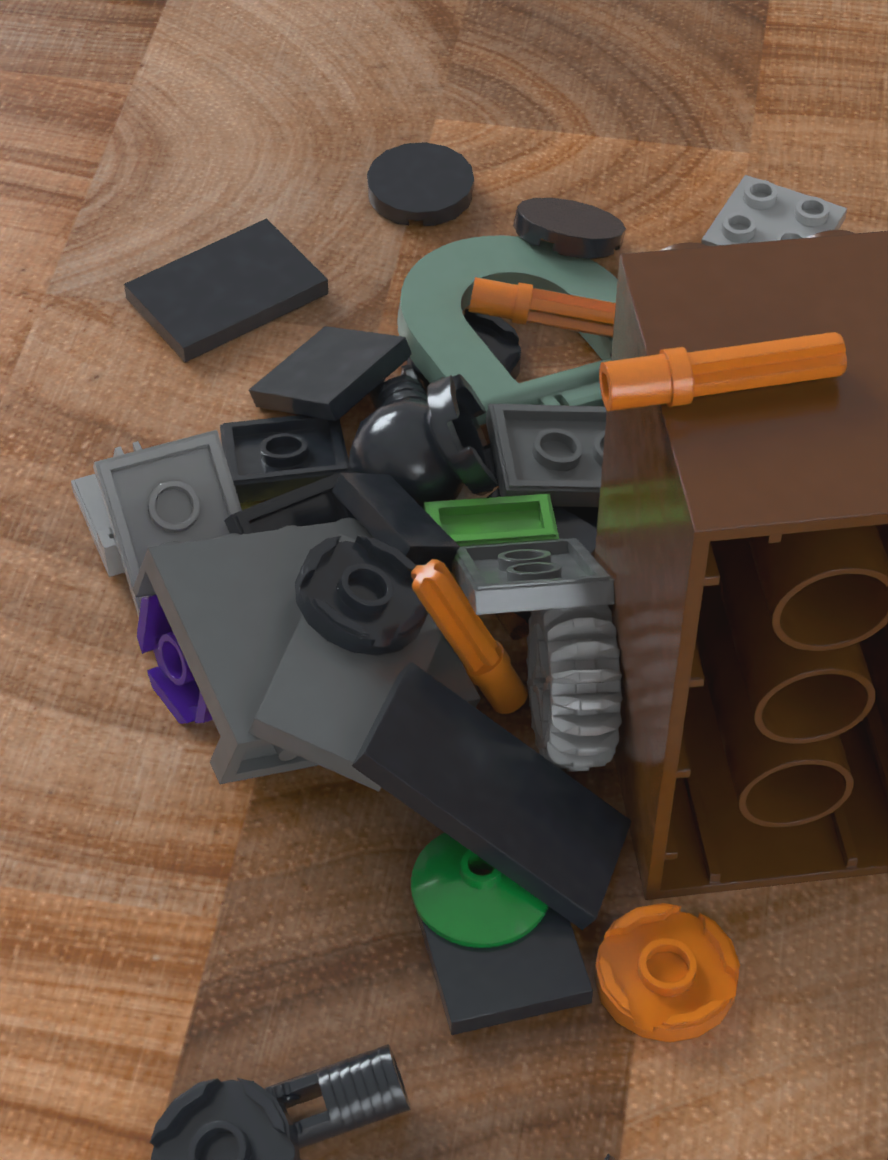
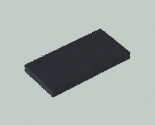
[352,662,632,930]

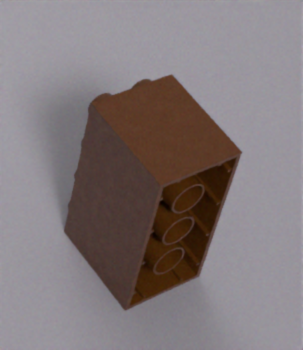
[595,230,888,900]

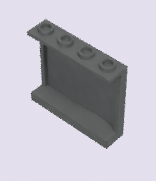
[133,518,481,785]

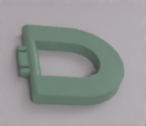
[397,235,618,425]

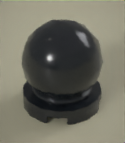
[348,374,499,509]

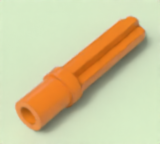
[469,277,616,338]
[599,332,847,412]
[411,559,528,714]

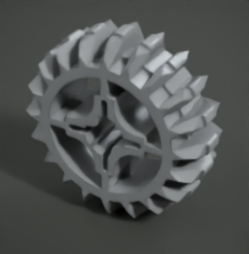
[526,605,623,772]

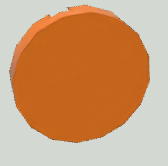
[594,903,740,1043]

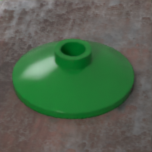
[411,832,549,948]

